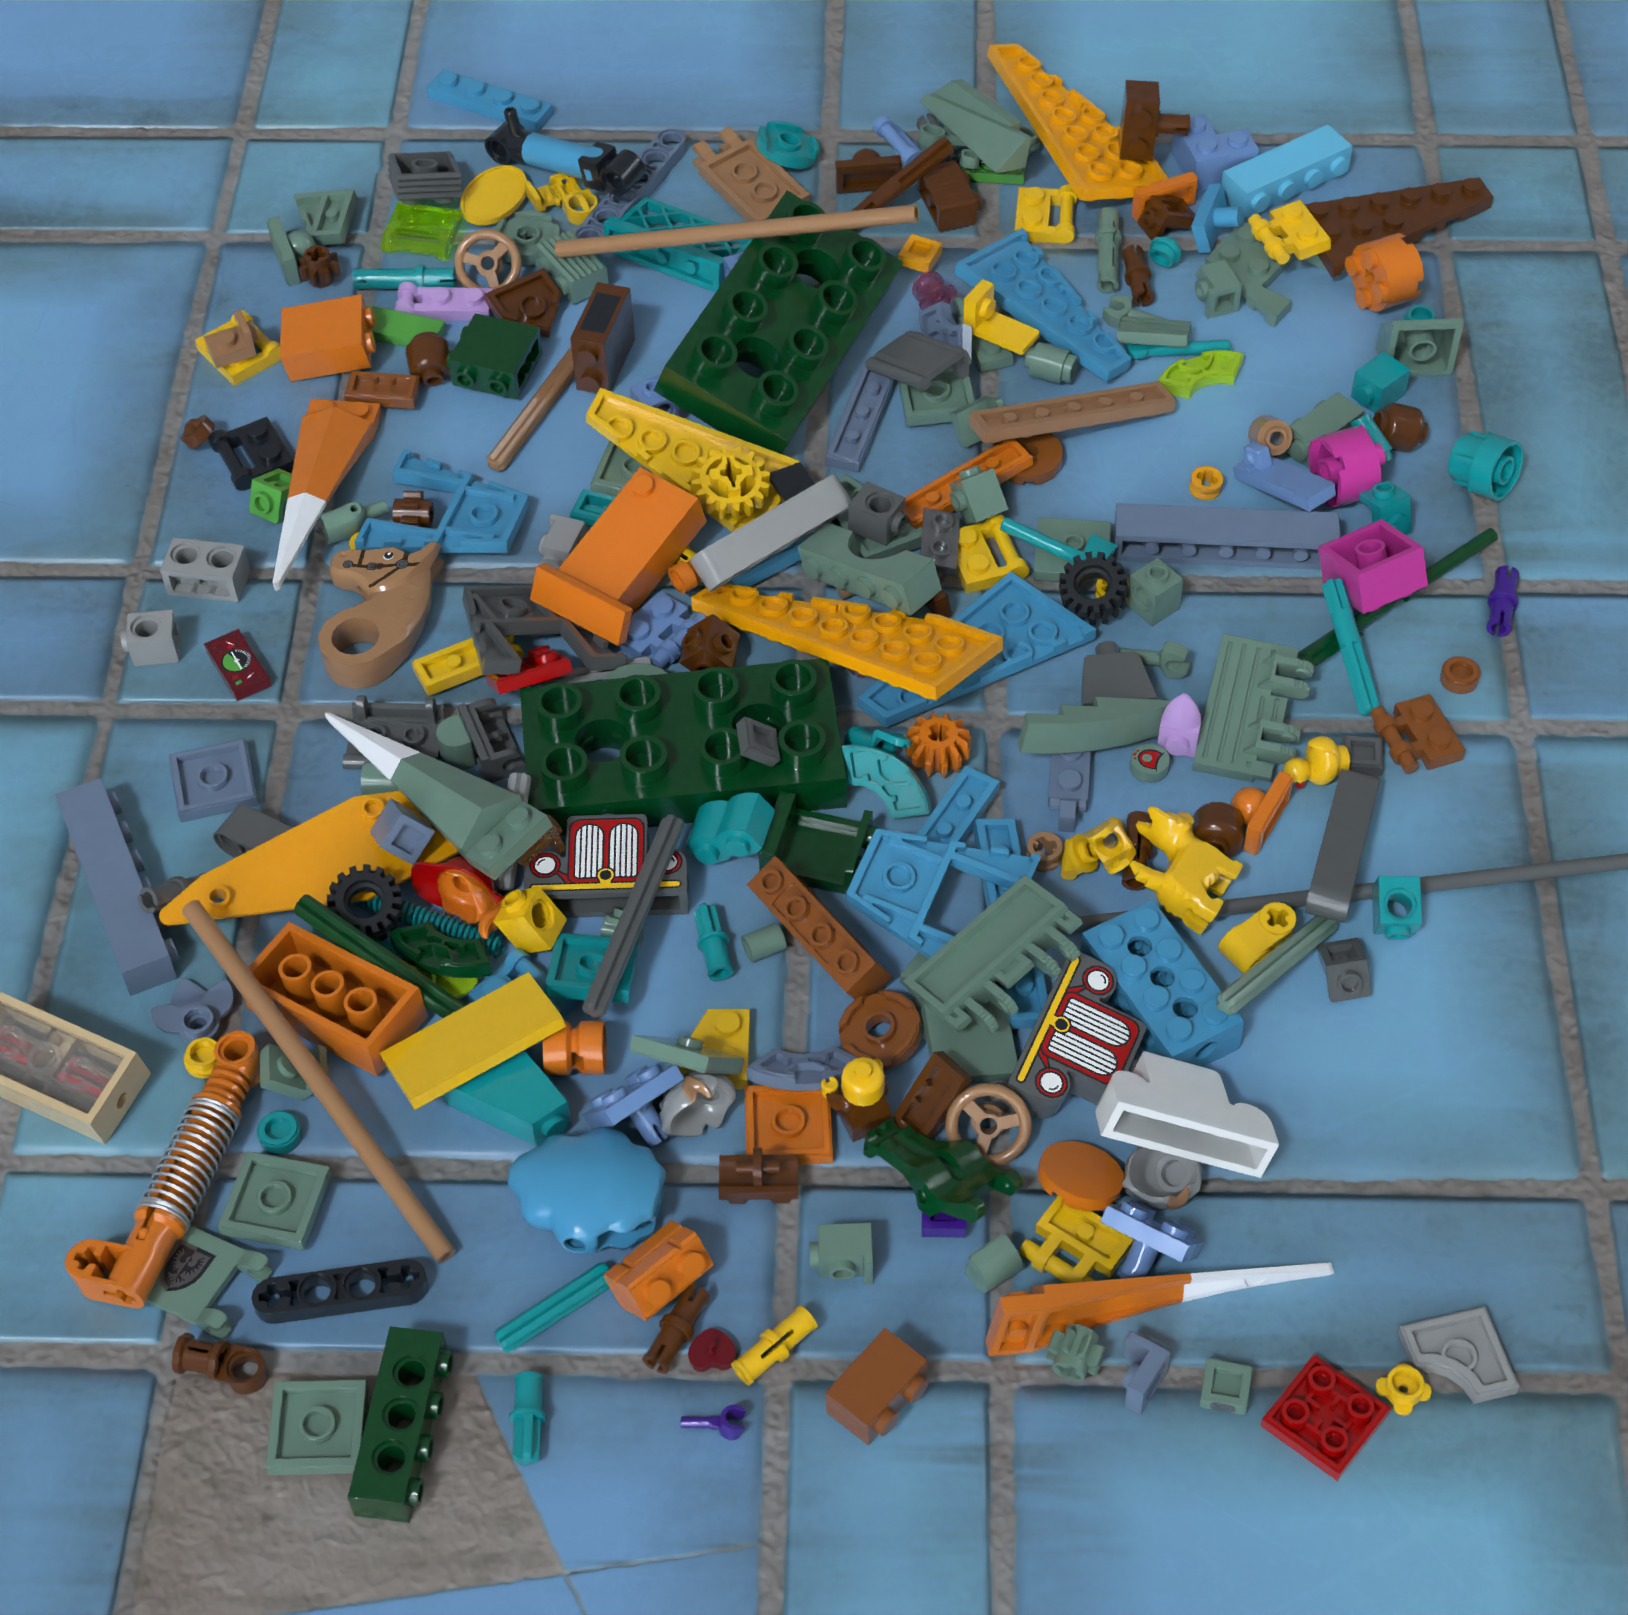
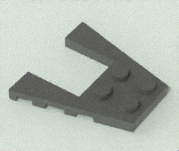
[462,585,627,675]

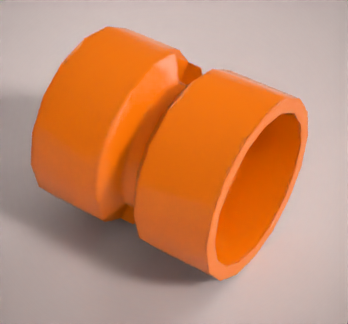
[543,1020,607,1076]

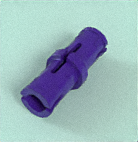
[1486,565,1520,637]

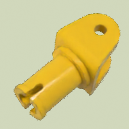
[1084,817,1136,875]

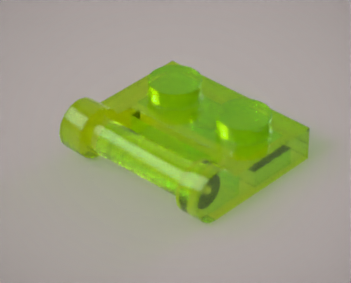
[381,202,463,261]

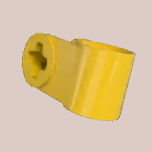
[1218,902,1297,974]

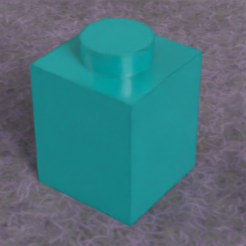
[1351,351,1411,413]

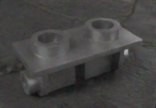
[920,508,960,581]

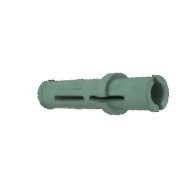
[1095,207,1122,294]

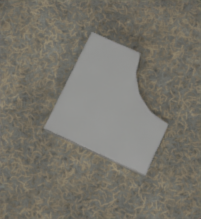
[1397,1306,1519,1404]

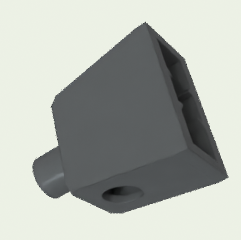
[1081,641,1157,706]

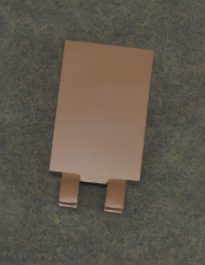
[693,126,810,221]

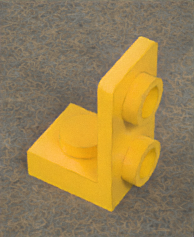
[963,279,1040,355]

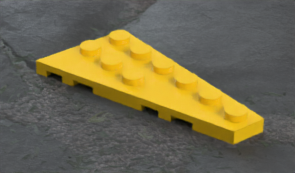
[586,388,799,532]

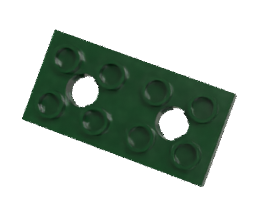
[653,190,904,454]
[520,658,847,839]

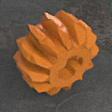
[905,711,971,778]

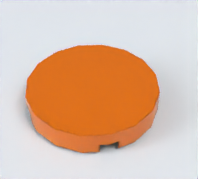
[1037,1141,1124,1211]

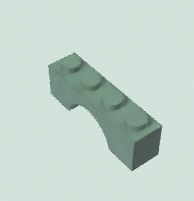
[797,522,942,615]

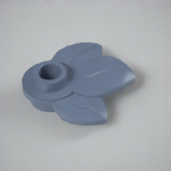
[151,978,234,1044]

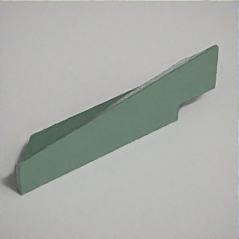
[921,79,1032,173]

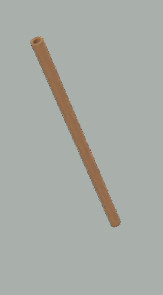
[555,204,919,258]
[182,900,456,1264]

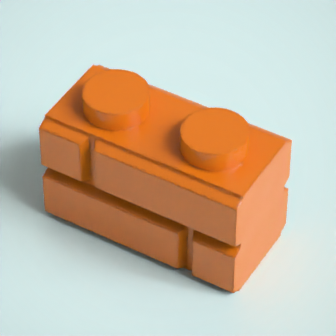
[604,1220,713,1321]

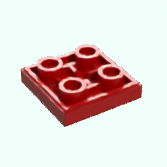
[484,645,573,695]
[1260,1354,1391,1481]

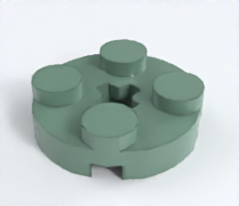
[494,210,560,267]

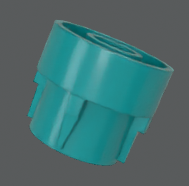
[1448,430,1524,501]

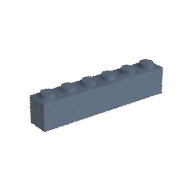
[1113,503,1340,570]
[55,778,180,996]

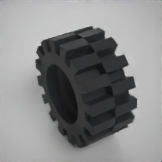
[1059,551,1129,625]
[327,864,403,941]

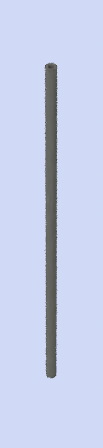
[1055,853,1628,935]

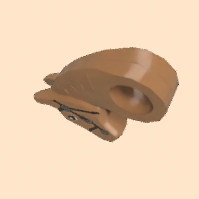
[318,541,444,690]

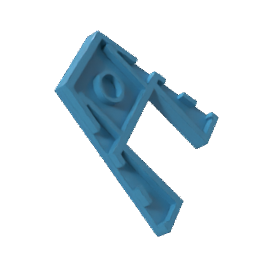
[354,449,530,553]
[845,828,1041,959]

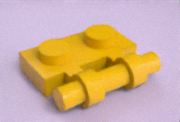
[1248,200,1331,265]
[1018,1196,1134,1283]

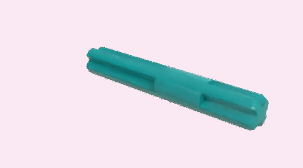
[1322,578,1381,716]

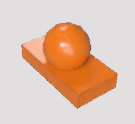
[1230,771,1293,856]

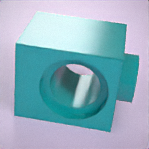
[1372,876,1422,940]

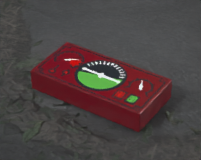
[204,629,271,701]

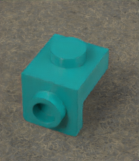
[1359,481,1412,535]

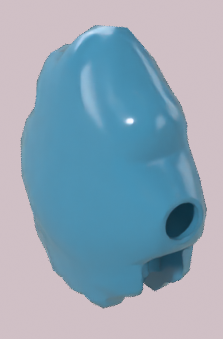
[508,1127,666,1254]

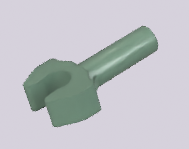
[1102,295,1168,329]
[1119,641,1191,679]

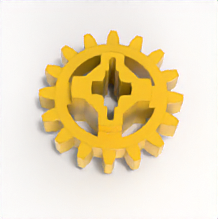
[691,445,770,520]

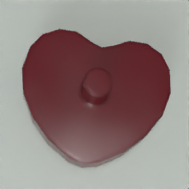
[688,1328,737,1372]

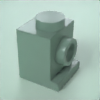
[1195,259,1242,319]
[809,1223,873,1284]

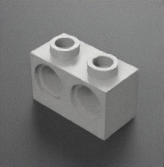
[160,538,251,603]

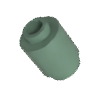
[1024,342,1079,385]

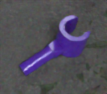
[680,1404,746,1440]

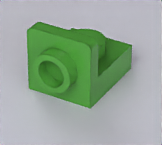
[249,468,292,524]

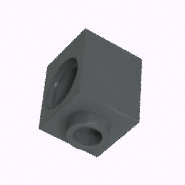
[848,481,908,546]

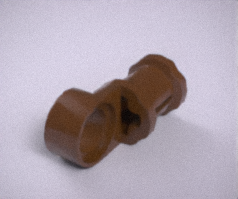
[172,1332,269,1394]

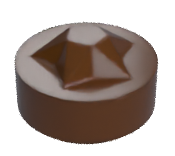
[180,415,215,449]

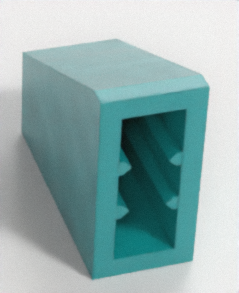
[443,1050,571,1146]

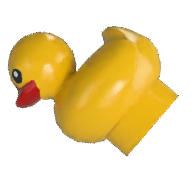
[1283,735,1350,789]

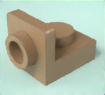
[204,310,258,368]

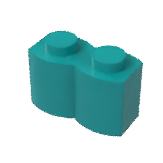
[685,793,775,864]

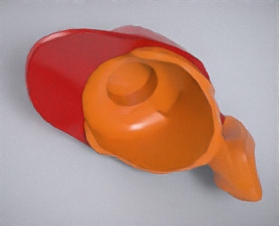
[411,857,504,939]

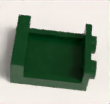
[759,791,879,895]

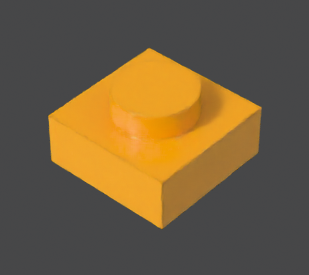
[898,234,942,274]

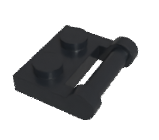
[208,417,294,491]

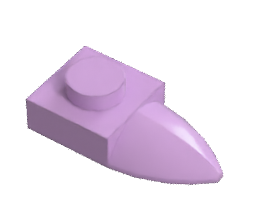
[1157,693,1201,758]

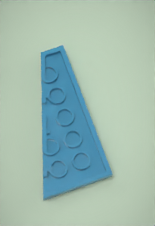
[954,228,1132,382]
[858,572,1096,727]

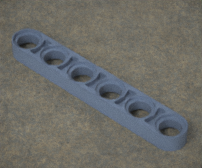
[575,128,686,256]

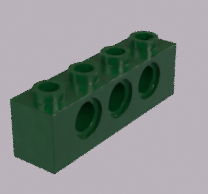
[347,1326,454,1523]

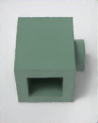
[949,465,1009,524]

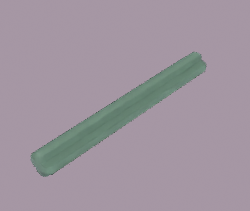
[1216,916,1339,1016]

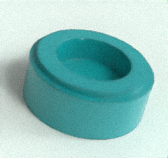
[257,1111,302,1155]

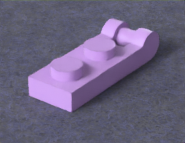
[394,282,493,321]

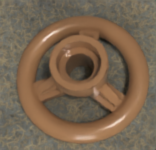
[454,229,522,290]
[945,1083,1032,1167]

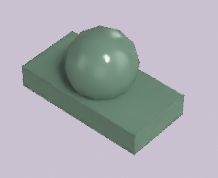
[267,216,316,287]

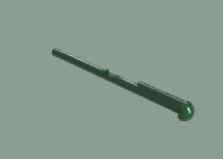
[1284,528,1498,679]

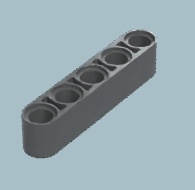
[1304,768,1381,923]

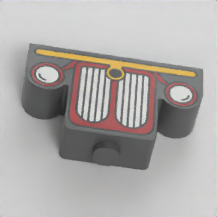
[524,813,689,918]
[999,952,1147,1119]

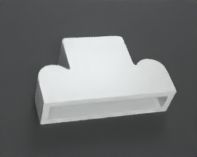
[1095,1052,1279,1178]

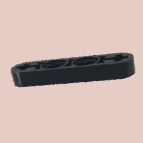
[251,1259,429,1324]

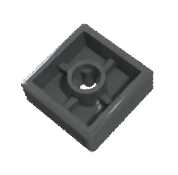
[387,151,462,205]

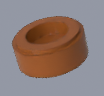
[1440,656,1481,694]

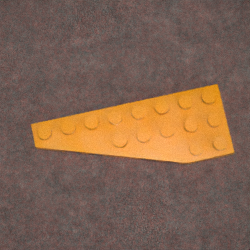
[987,44,1168,202]
[691,584,1003,701]

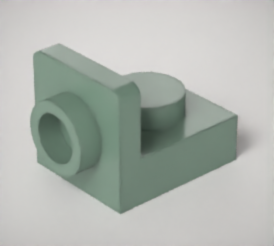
[949,396,1007,447]
[259,1044,329,1101]

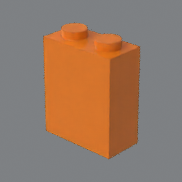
[280,294,376,382]

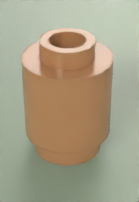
[1248,415,1292,456]

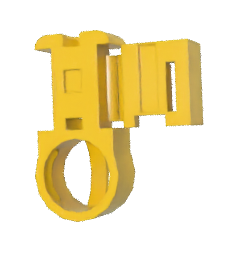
[525,173,598,225]

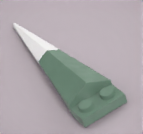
[325,713,553,880]

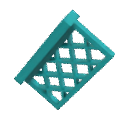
[603,196,753,293]

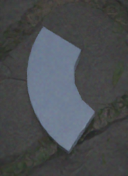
[919,301,972,359]
[747,1046,858,1091]

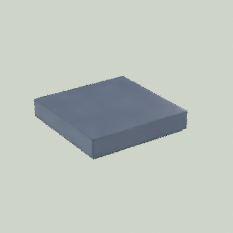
[168,738,259,823]

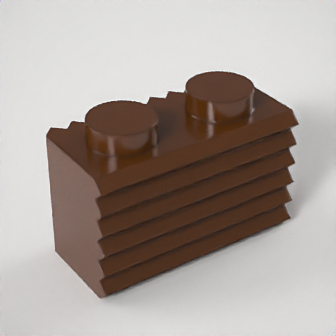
[917,160,981,233]

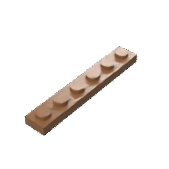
[969,381,1176,444]

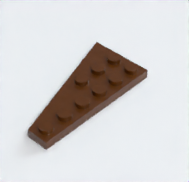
[1304,177,1493,278]

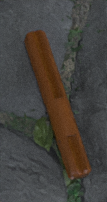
[851,137,954,231]

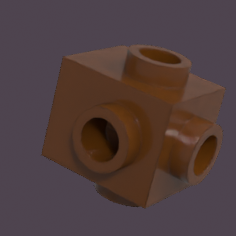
[679,614,740,671]

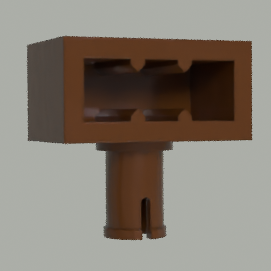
[1119,80,1190,161]

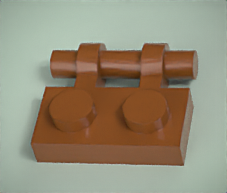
[1370,694,1466,774]

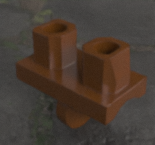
[719,1148,798,1204]

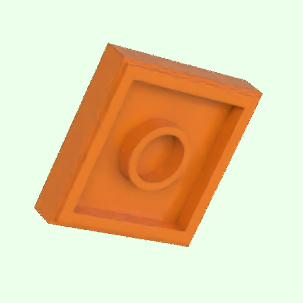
[744,1085,833,1165]

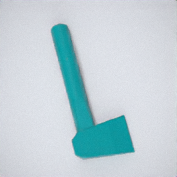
[1123,339,1231,359]
[1000,518,1118,564]

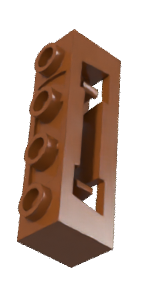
[746,856,893,1000]

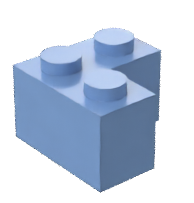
[1171,114,1259,192]

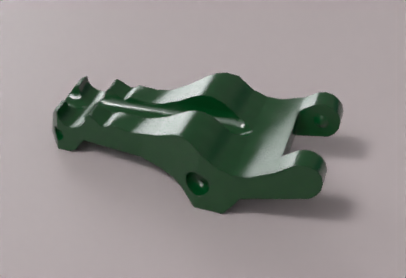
[863,1118,1023,1223]

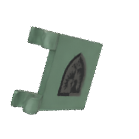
[146,1226,273,1340]

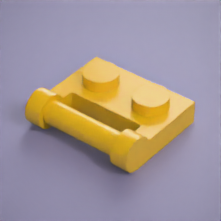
[1014,184,1078,244]
[195,310,281,386]
[956,514,1029,594]

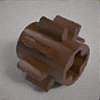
[298,245,341,288]
[392,491,434,527]

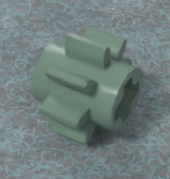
[1046,1324,1105,1382]

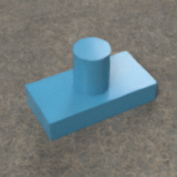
[1191,183,1244,253]

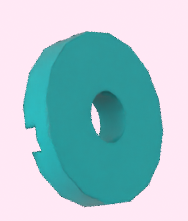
[755,121,820,169]

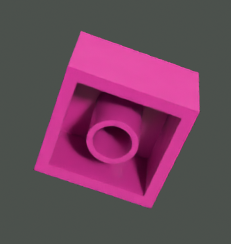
[1318,519,1428,614]

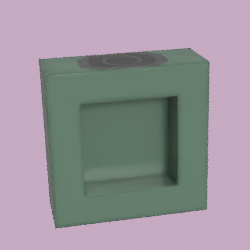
[1199,1358,1253,1416]

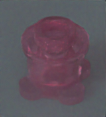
[912,271,957,311]

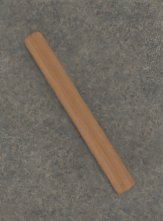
[487,348,575,472]

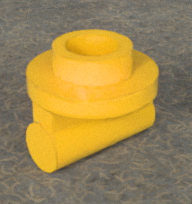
[1061,834,1099,880]

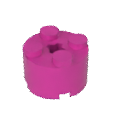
[1308,425,1385,508]

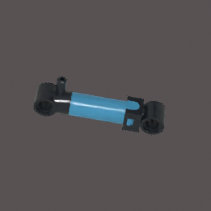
[484,107,645,196]

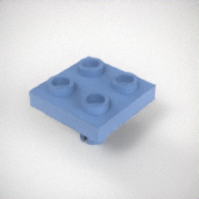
[582,1063,684,1148]
[1100,1200,1204,1279]

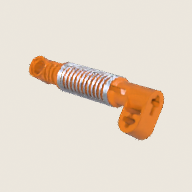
[65,1031,260,1309]

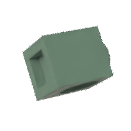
[1127,558,1184,627]

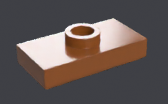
[344,371,422,409]

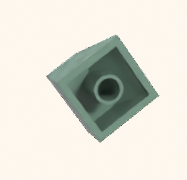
[1376,318,1464,377]

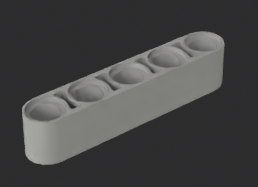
[689,474,852,592]

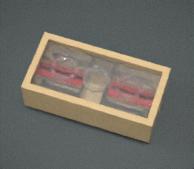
[0,992,151,1145]

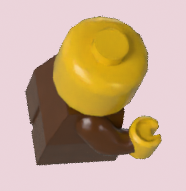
[821,1057,892,1142]

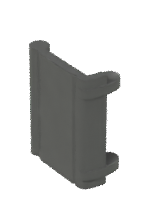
[866,330,972,391]
[342,695,446,770]

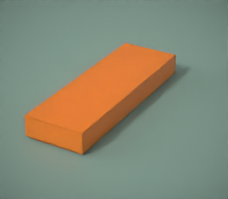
[530,563,633,646]

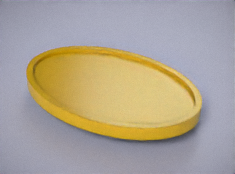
[460,165,527,226]

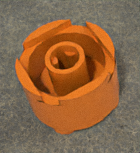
[1345,233,1424,312]

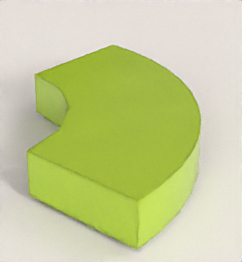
[1158,350,1245,400]

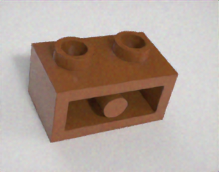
[825,1328,929,1446]

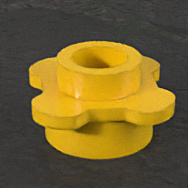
[1375,1363,1432,1416]

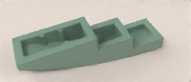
[1017,697,1170,754]

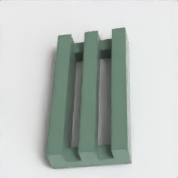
[1117,317,1191,348]

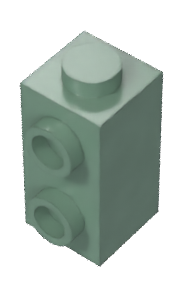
[1286,392,1365,468]

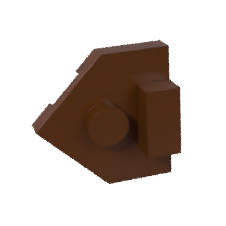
[485,268,562,338]

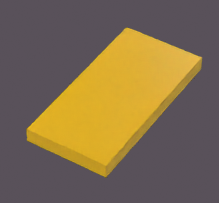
[380,972,566,1110]

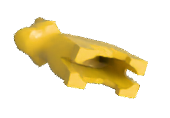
[1129,806,1243,935]

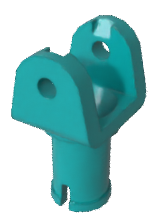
[844,726,912,755]

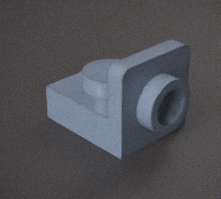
[1122,1331,1170,1415]

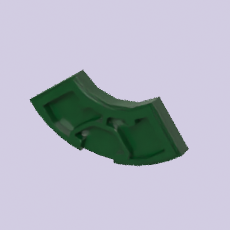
[390,922,492,978]

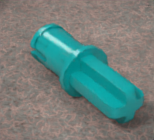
[694,903,734,981]
[509,1371,546,1465]

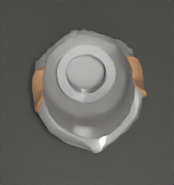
[659,1071,736,1137]
[1122,1146,1202,1210]

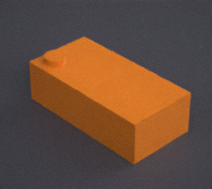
[557,467,707,616]
[243,922,428,1077]

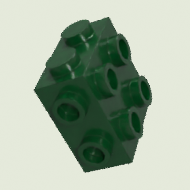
[446,313,543,399]

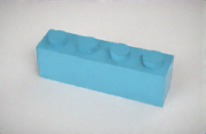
[1222,124,1353,219]

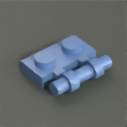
[613,591,707,668]

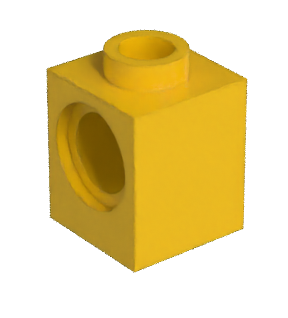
[493,886,567,954]

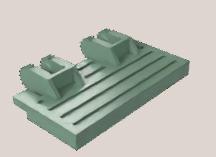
[1192,634,1314,782]
[903,875,1083,1033]

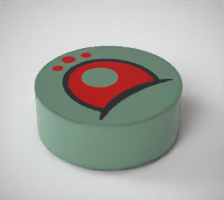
[1130,743,1170,783]

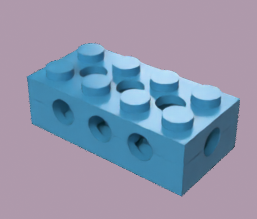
[1080,900,1244,1067]

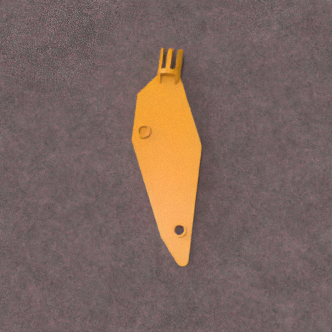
[159,791,459,926]

